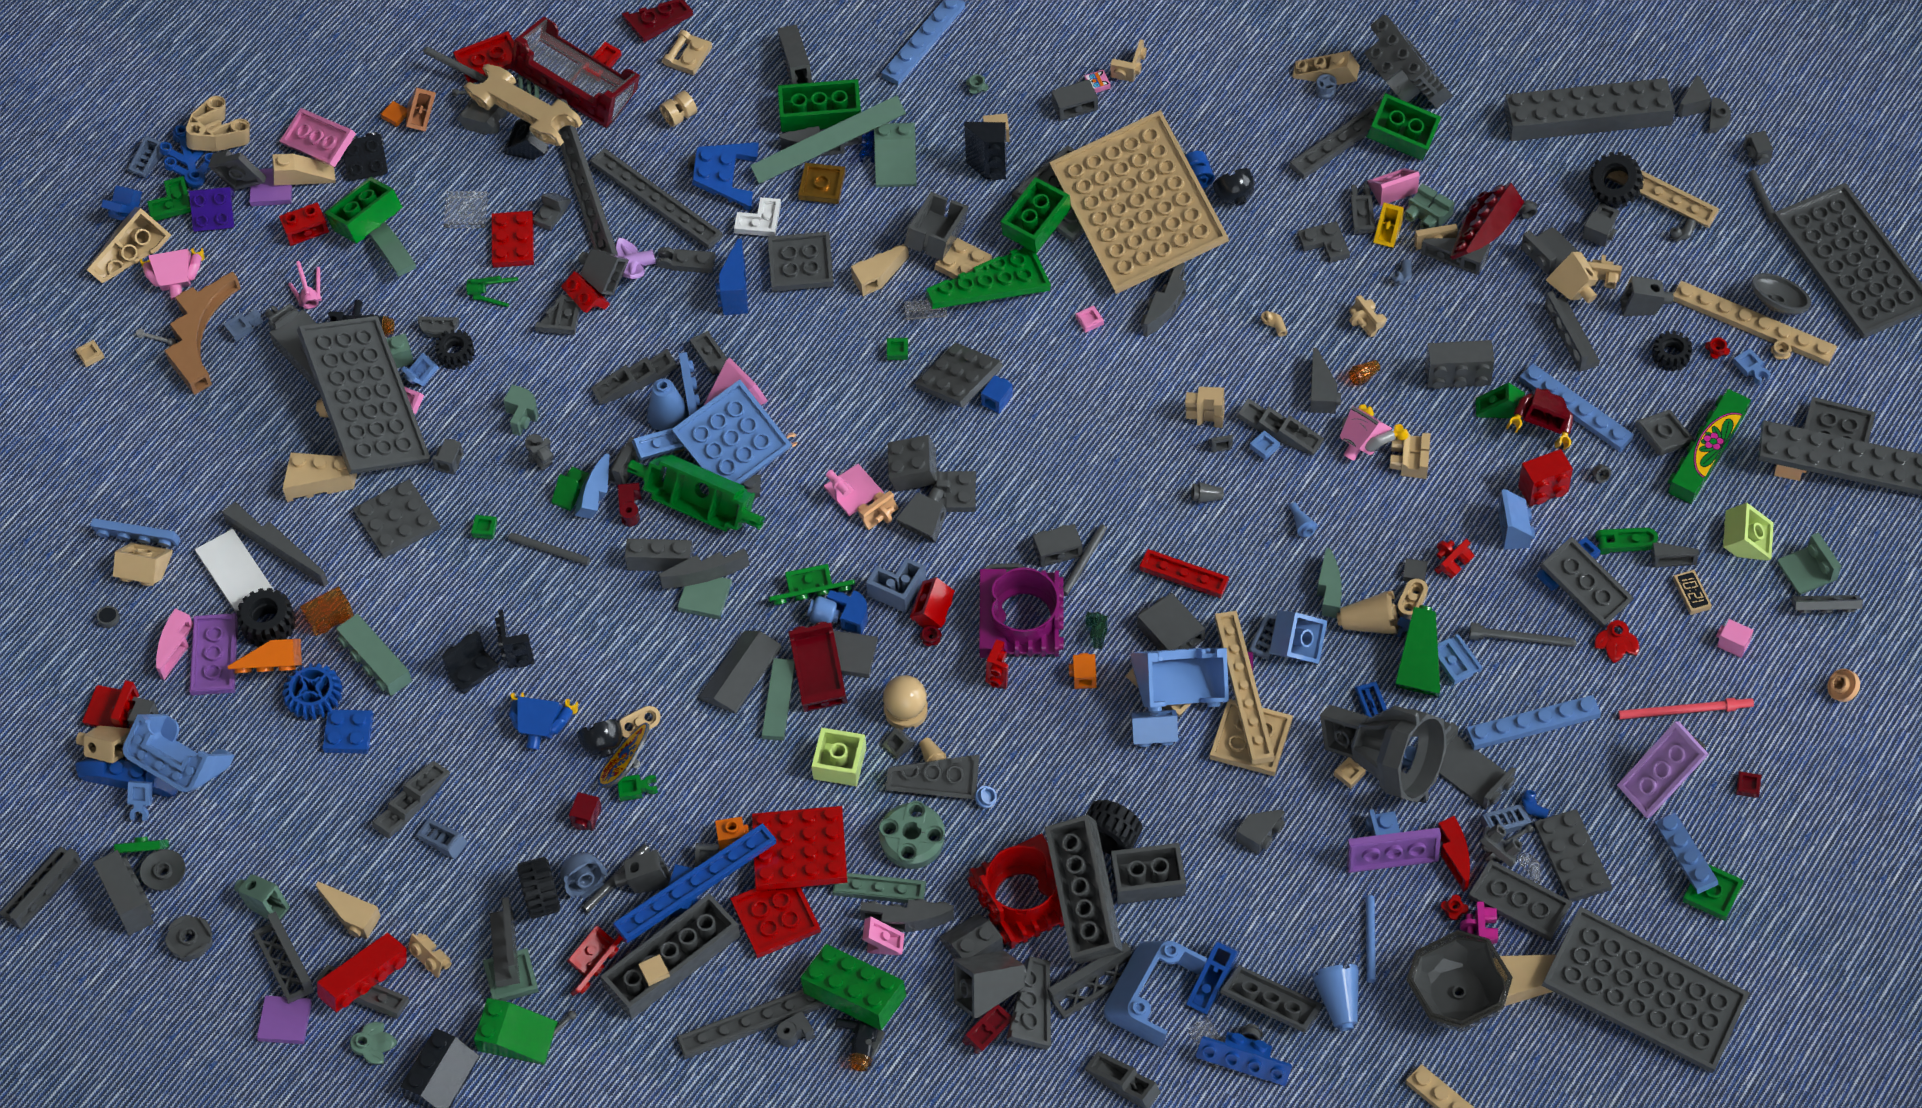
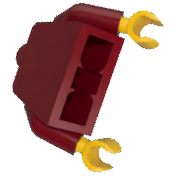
[1506,388,1573,450]

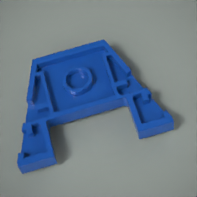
[692,142,759,211]

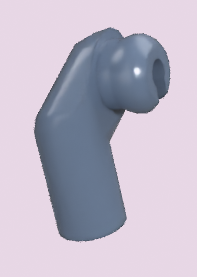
[1392,259,1412,285]

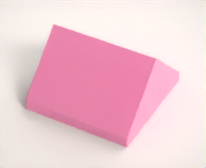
[1367,168,1420,206]

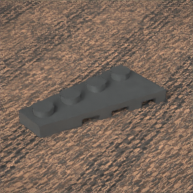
[886,754,980,800]

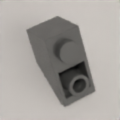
[1236,809,1286,855]

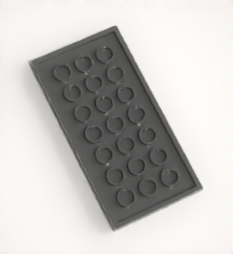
[1774,183,1922,339]
[297,316,430,474]
[1541,906,1750,1073]

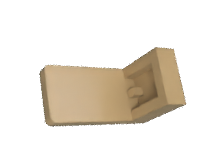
[1110,39,1147,82]

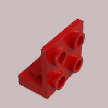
[82,680,139,728]

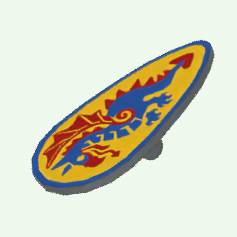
[598,723,650,788]

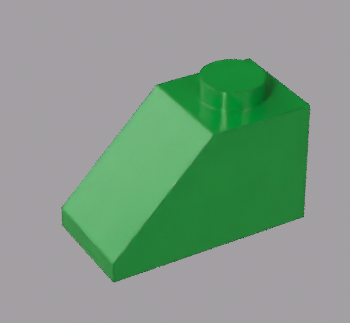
[1476,382,1525,419]

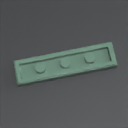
[762,658,795,741]
[833,873,926,903]

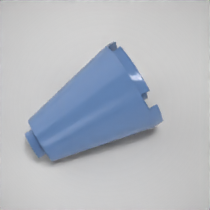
[647,379,689,431]
[1312,964,1359,1031]

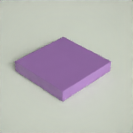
[250,168,292,206]
[257,996,312,1044]

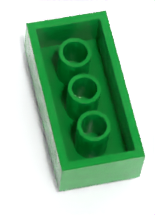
[778,79,861,132]
[800,944,906,1031]

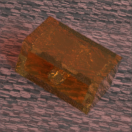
[300,586,354,636]

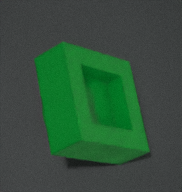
[887,338,908,360]
[471,515,498,540]

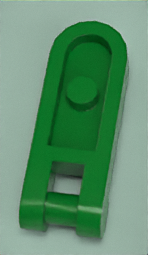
[1595,528,1658,555]

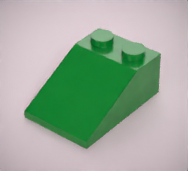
[474,998,558,1065]

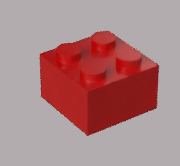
[1518,449,1573,507]

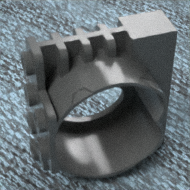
[1364,15,1453,109]

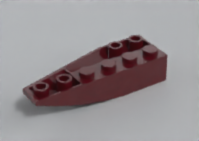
[1450,183,1524,260]

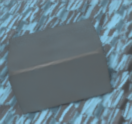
[1208,434,1233,453]
[882,728,916,759]

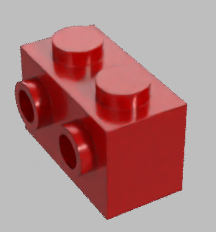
[279,202,329,246]
[909,577,955,628]

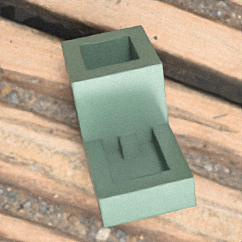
[503,384,539,436]

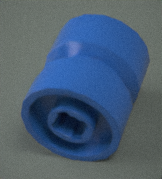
[1185,151,1215,189]

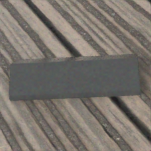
[698,631,782,714]
[1220,965,1323,1033]

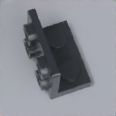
[442,631,499,694]

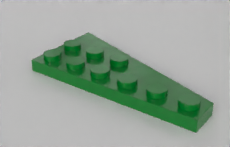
[926,247,1051,309]

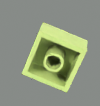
[812,727,867,786]

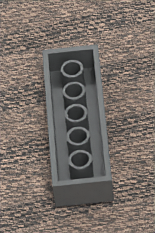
[1045,815,1123,964]
[600,893,740,1020]

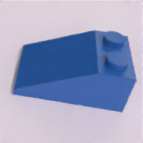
[716,238,748,315]

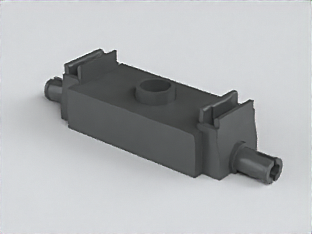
[265,303,319,392]

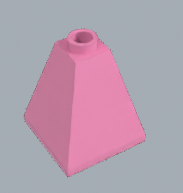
[704,358,768,405]

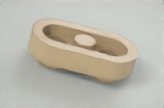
[1397,579,1428,619]
[620,706,661,738]

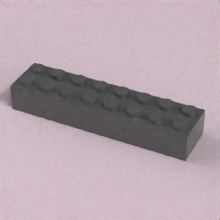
[1504,78,1675,141]

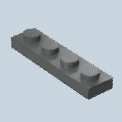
[316,964,409,1019]

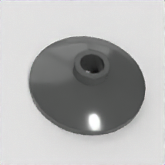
[140,849,186,891]

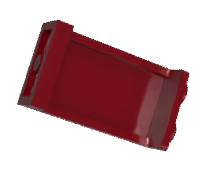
[788,622,848,712]

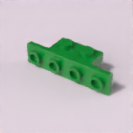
[768,564,855,606]

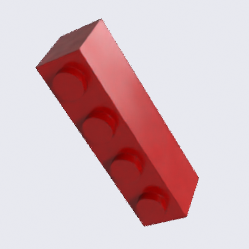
[317,933,407,1012]

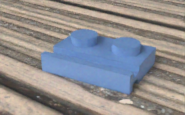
[1438,634,1482,685]

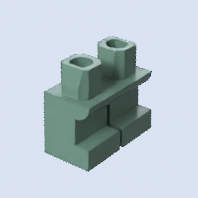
[1404,183,1455,229]

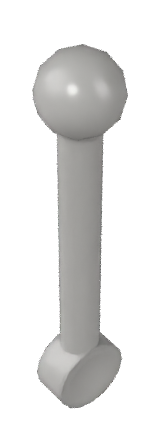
[136,329,176,346]

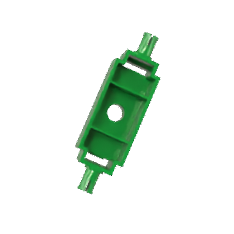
[627,454,765,532]

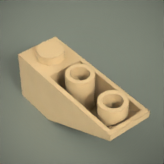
[1292,51,1360,85]
[851,244,909,296]

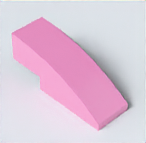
[156,609,193,680]

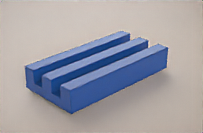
[1355,681,1387,717]

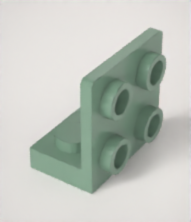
[1777,532,1841,595]

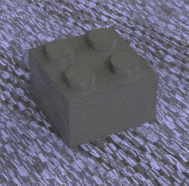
[887,435,937,492]

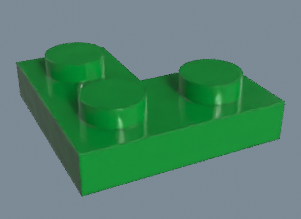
[147,176,191,221]

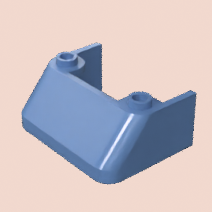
[1103,941,1207,1048]

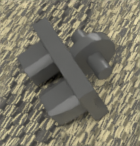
[525,434,554,471]
[1480,824,1522,867]

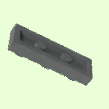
[1791,595,1863,613]

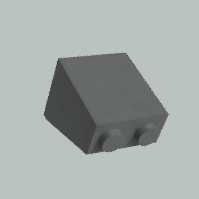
[954,950,1027,1018]

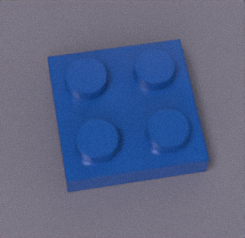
[323,710,374,754]

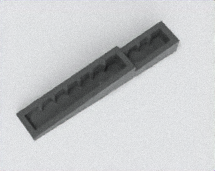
[222,502,328,587]

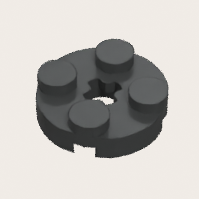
[165,915,213,962]

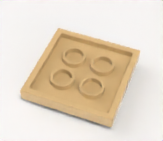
[1210,699,1293,777]

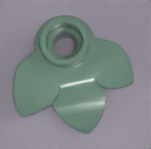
[350,1022,397,1064]

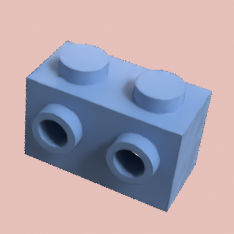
[1131,710,1178,747]

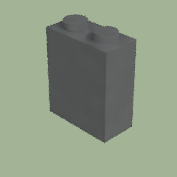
[1137,593,1205,650]

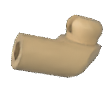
[1261,311,1288,337]

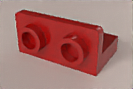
[561,271,610,313]
[985,639,1009,689]

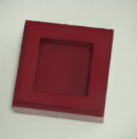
[1736,771,1762,798]

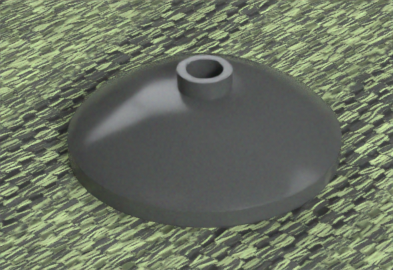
[1751,273,1811,315]

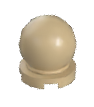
[883,675,928,730]

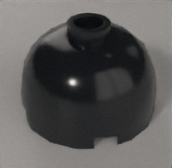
[1213,168,1255,206]
[577,719,623,758]

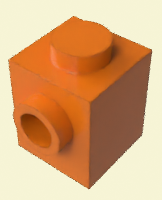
[1069,653,1096,689]
[715,816,749,851]

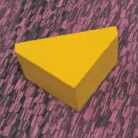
[1373,202,1404,248]

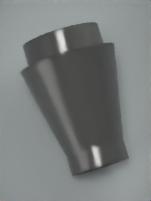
[1191,482,1224,503]

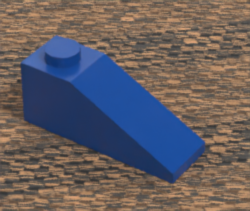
[1186,941,1240,1015]

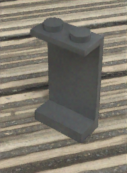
[1439,722,1516,810]

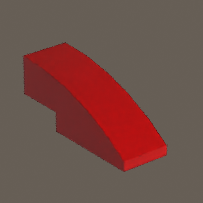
[1438,816,1470,892]

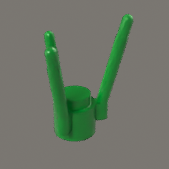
[466,276,518,307]

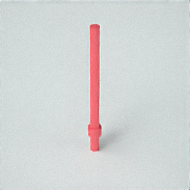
[1618,698,1754,720]

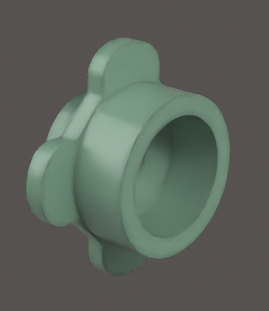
[966,74,988,95]

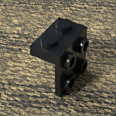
[343,132,388,181]
[495,609,535,668]

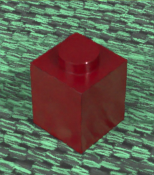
[569,792,602,831]

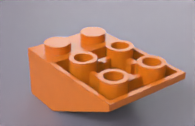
[228,639,302,673]

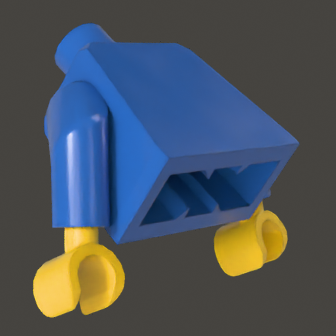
[508,692,578,750]

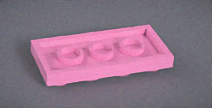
[279,108,356,167]

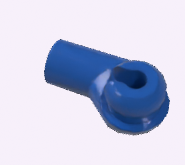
[1521,790,1549,819]

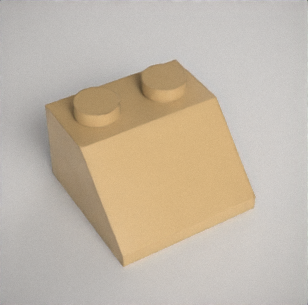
[113,542,173,586]

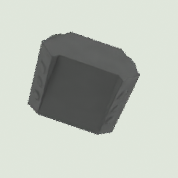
[456,98,508,135]

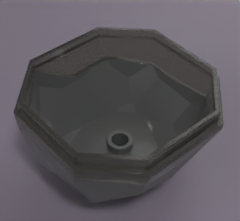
[1407,930,1513,1032]

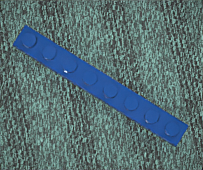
[613,823,776,943]

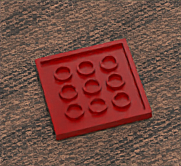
[752,806,848,891]

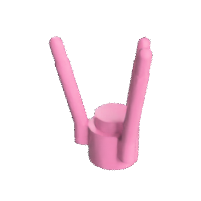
[288,261,322,309]

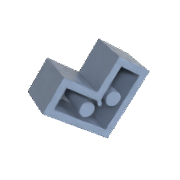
[866,558,927,613]

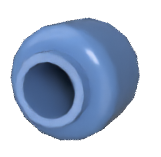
[806,596,840,624]

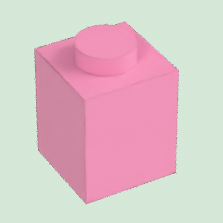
[1716,619,1754,658]

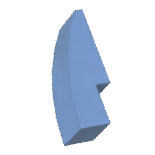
[575,453,610,519]

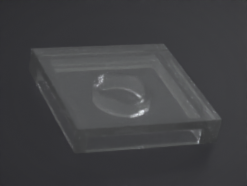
[443,191,488,228]

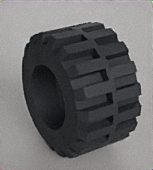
[1589,152,1644,208]
[237,588,296,647]
[1086,799,1143,855]
[517,856,560,919]

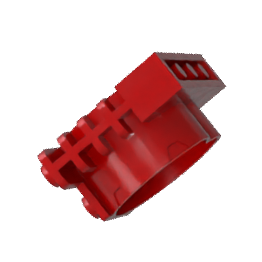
[967,833,1064,949]

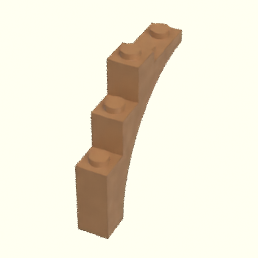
[165,272,241,395]

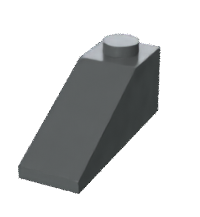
[1421,238,1490,275]
[1310,348,1341,414]

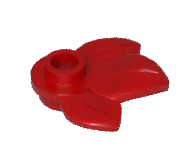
[1595,620,1639,663]

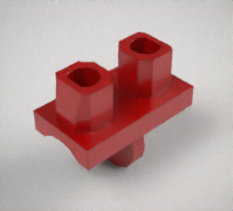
[1434,538,1475,579]

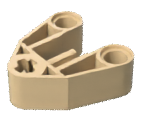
[186,96,250,151]

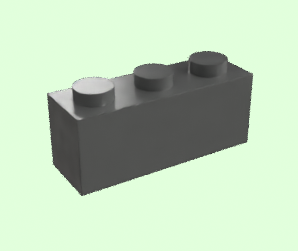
[625,538,694,571]

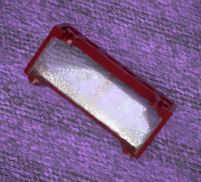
[510,17,640,128]

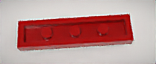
[1139,549,1229,599]

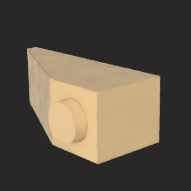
[272,154,336,185]
[316,882,381,939]

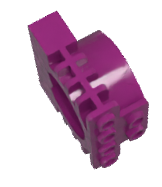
[979,567,1064,658]

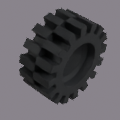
[435,329,475,370]
[1652,331,1692,371]

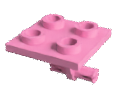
[824,464,884,516]

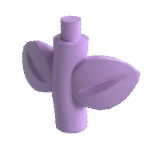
[615,237,656,279]

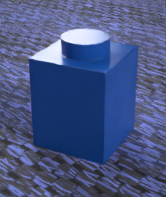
[981,375,1013,414]

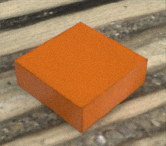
[381,101,407,127]

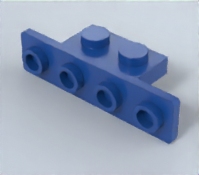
[1196,1032,1292,1086]

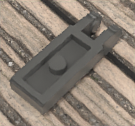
[1351,184,1375,234]
[656,247,716,274]

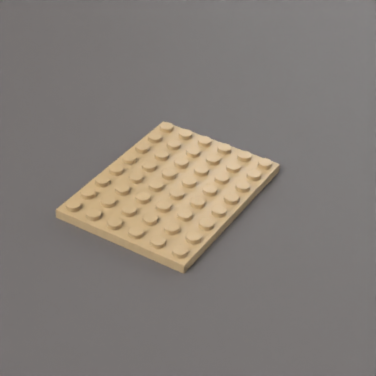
[1049,110,1229,294]

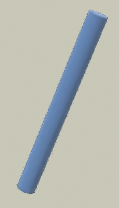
[1365,895,1376,983]

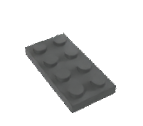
[1540,536,1634,629]
[1533,809,1612,902]
[1468,859,1572,941]

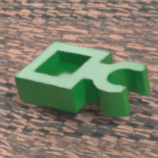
[618,774,658,801]

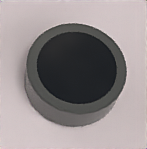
[97,606,120,628]

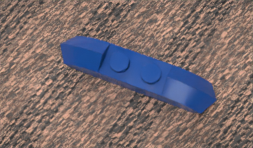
[75,757,178,797]

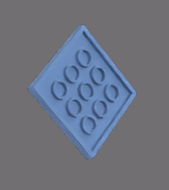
[672,379,792,484]

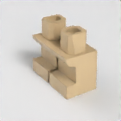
[1185,387,1225,428]
[1390,433,1431,479]

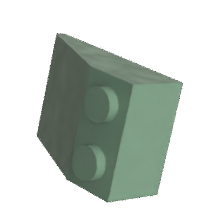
[874,123,917,188]

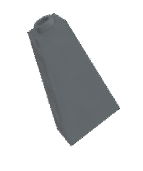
[777,24,813,84]

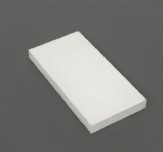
[195,529,274,613]

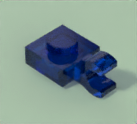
[859,130,875,163]

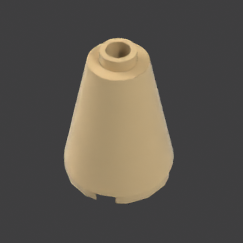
[1337,590,1398,635]

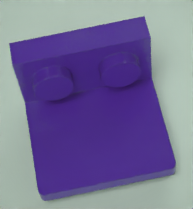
[189,187,235,232]

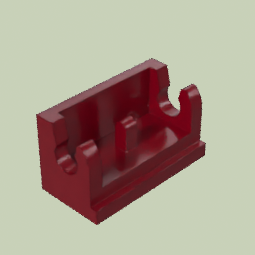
[962,1004,1012,1054]

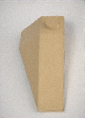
[86,207,171,283]

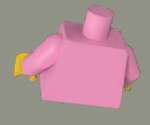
[139,248,205,300]

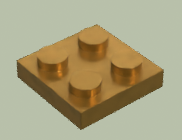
[798,163,846,204]

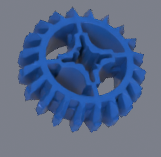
[282,663,343,720]

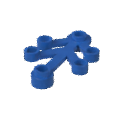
[159,125,213,189]

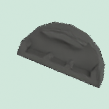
[1709,97,1731,133]
[417,316,460,338]

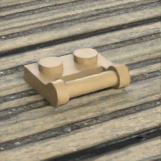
[662,30,712,76]

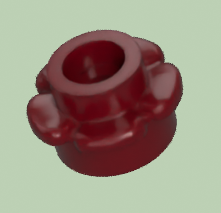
[920,625,942,646]

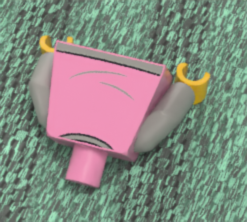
[1340,404,1409,461]

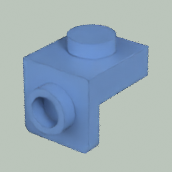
[401,353,440,387]

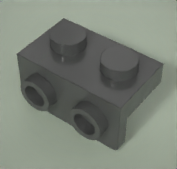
[608,437,639,485]

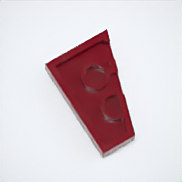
[621,0,693,43]

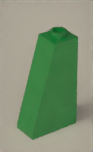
[1395,605,1440,697]

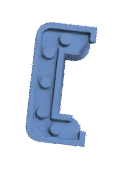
[1131,648,1229,711]
[123,714,235,792]

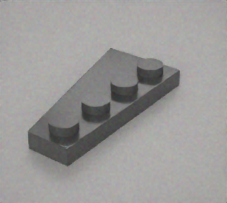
[1006,956,1051,1050]

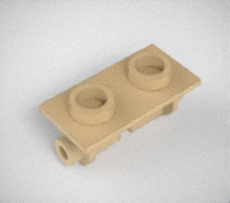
[408,933,452,978]

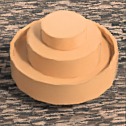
[1827,669,1860,702]

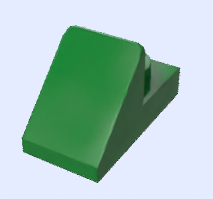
[552,467,589,511]

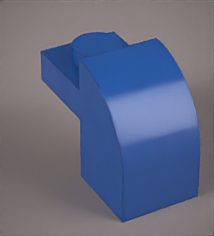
[101,185,142,221]
[827,590,868,634]

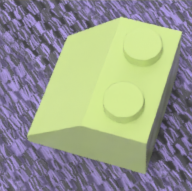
[1723,503,1774,561]

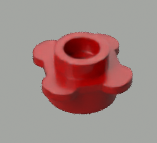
[1705,337,1730,359]
[1441,894,1469,920]

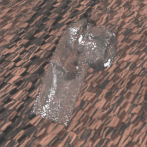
[1517,852,1541,884]

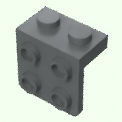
[1521,227,1578,275]

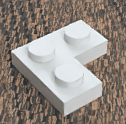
[734,197,781,236]

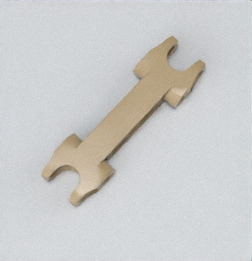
[463,64,583,146]

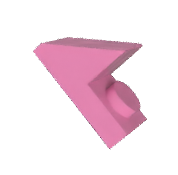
[862,917,904,956]

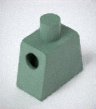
[234,874,290,920]

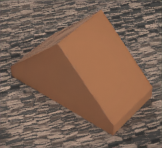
[406,87,436,132]

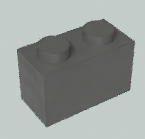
[1052,79,1098,121]
[1033,524,1082,567]

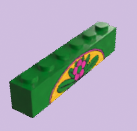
[1668,389,1751,505]

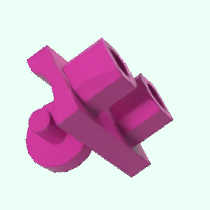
[1460,902,1498,944]

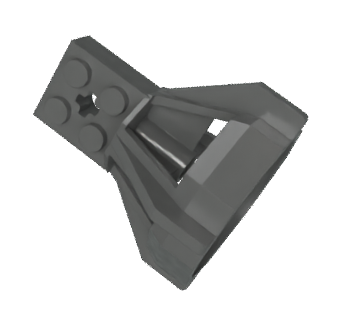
[1320,704,1451,803]

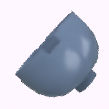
[560,852,607,898]

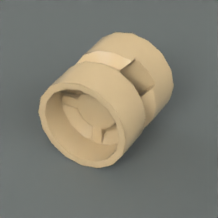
[659,90,697,127]

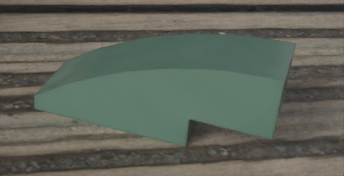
[1317,548,1342,618]

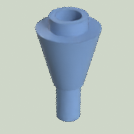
[1289,502,1317,537]

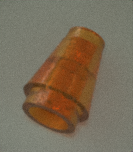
[1348,360,1381,385]

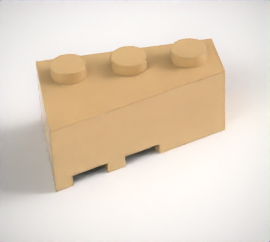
[282,453,357,502]

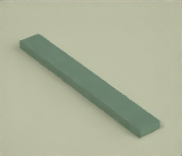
[750,95,906,184]

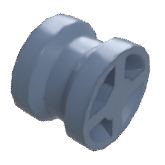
[1316,74,1337,100]

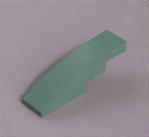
[368,222,416,277]

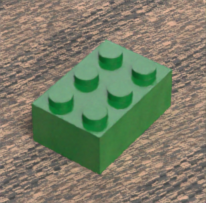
[1366,93,1441,161]
[324,177,403,244]
[1001,177,1071,253]

